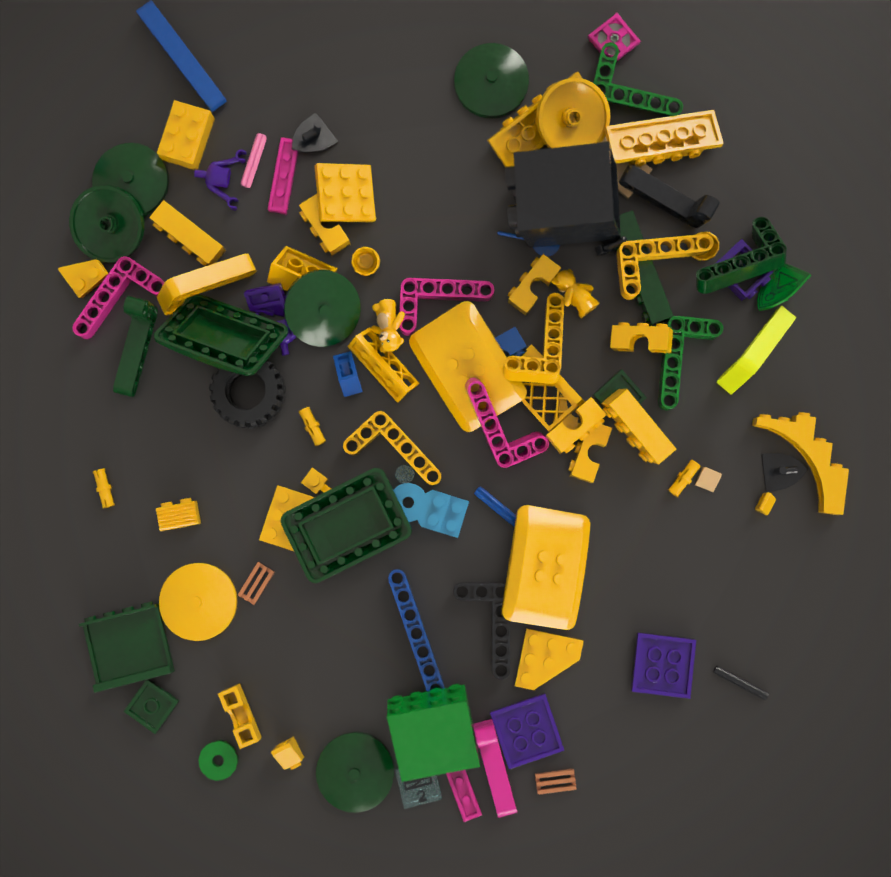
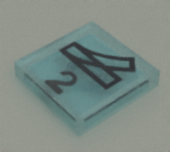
[395,768,442,809]

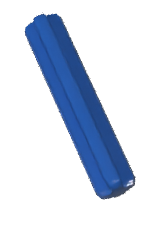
[474,486,516,527]

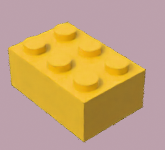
[157,100,215,170]

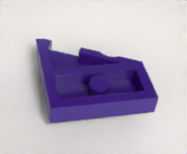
[244,283,285,319]

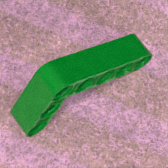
[593,42,683,116]
[658,316,724,411]

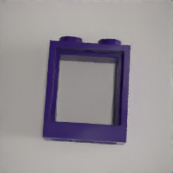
[715,239,773,301]

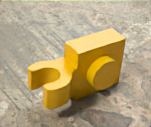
[301,467,332,494]

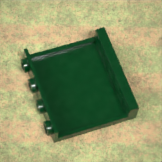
[79,601,175,693]

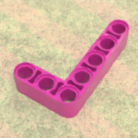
[73,257,164,339]
[400,278,494,336]
[465,378,549,468]
[473,719,517,818]

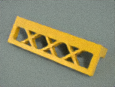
[347,327,420,403]

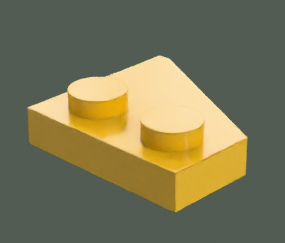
[58,259,109,298]

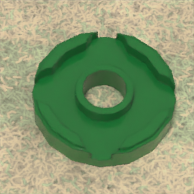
[199,740,238,781]

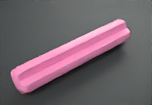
[240,133,267,188]

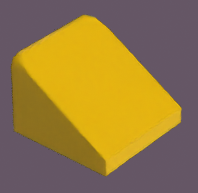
[755,492,776,515]

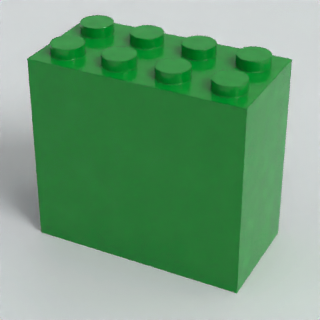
[387,684,480,782]

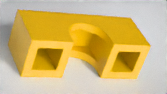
[299,194,350,256]
[507,254,561,316]
[610,322,673,353]
[545,397,606,454]
[568,424,612,483]
[218,683,262,749]

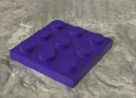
[631,632,696,699]
[490,693,565,769]

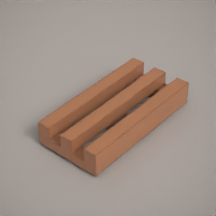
[238,562,275,605]
[535,769,577,795]

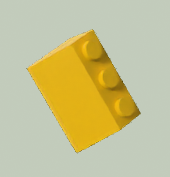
[267,246,337,291]

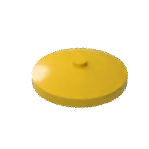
[536,78,610,148]
[159,563,237,641]

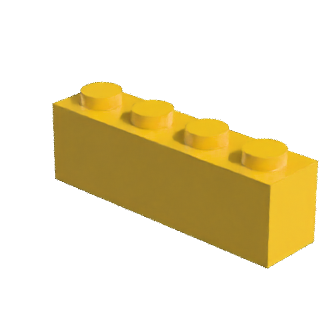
[149,200,226,266]

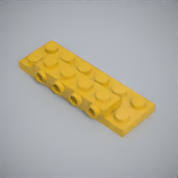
[487,72,583,168]
[604,110,724,167]

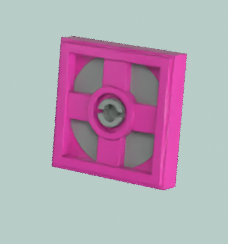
[588,13,641,62]

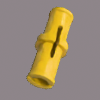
[298,407,326,446]
[668,459,701,497]
[93,468,115,509]

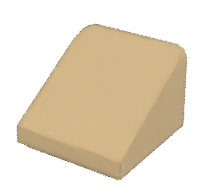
[695,467,722,492]

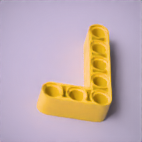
[616,234,713,300]
[157,253,257,315]
[503,293,564,384]
[343,411,441,486]

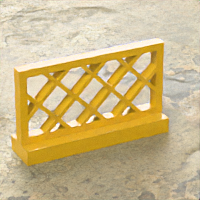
[513,344,585,432]

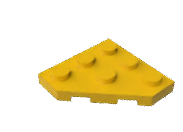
[515,628,583,690]

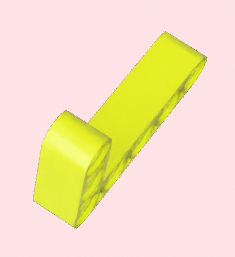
[716,305,796,395]

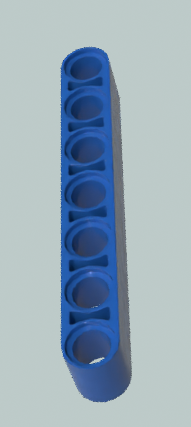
[136,0,227,112]
[388,569,445,692]

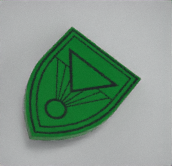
[757,264,811,311]

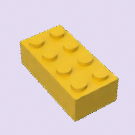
[601,389,676,464]

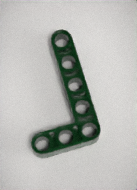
[696,217,787,294]
[113,296,158,397]

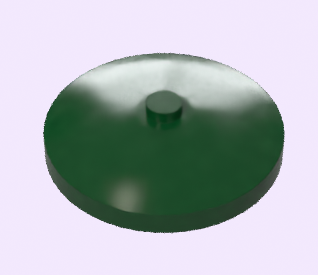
[454,43,529,118]
[92,143,169,216]
[69,185,144,263]
[284,270,361,347]
[316,732,394,813]

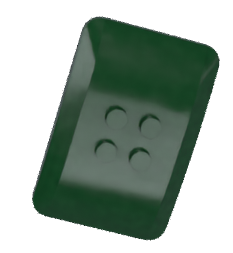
[154,294,288,376]
[280,468,412,583]

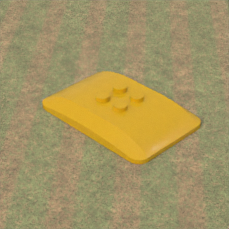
[409,301,527,432]
[502,505,590,630]

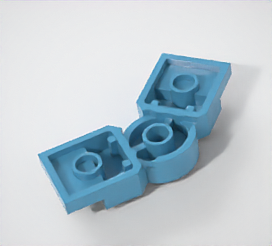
[394,483,469,538]

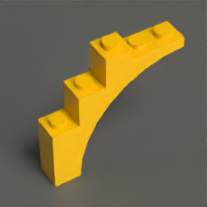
[752,412,849,515]

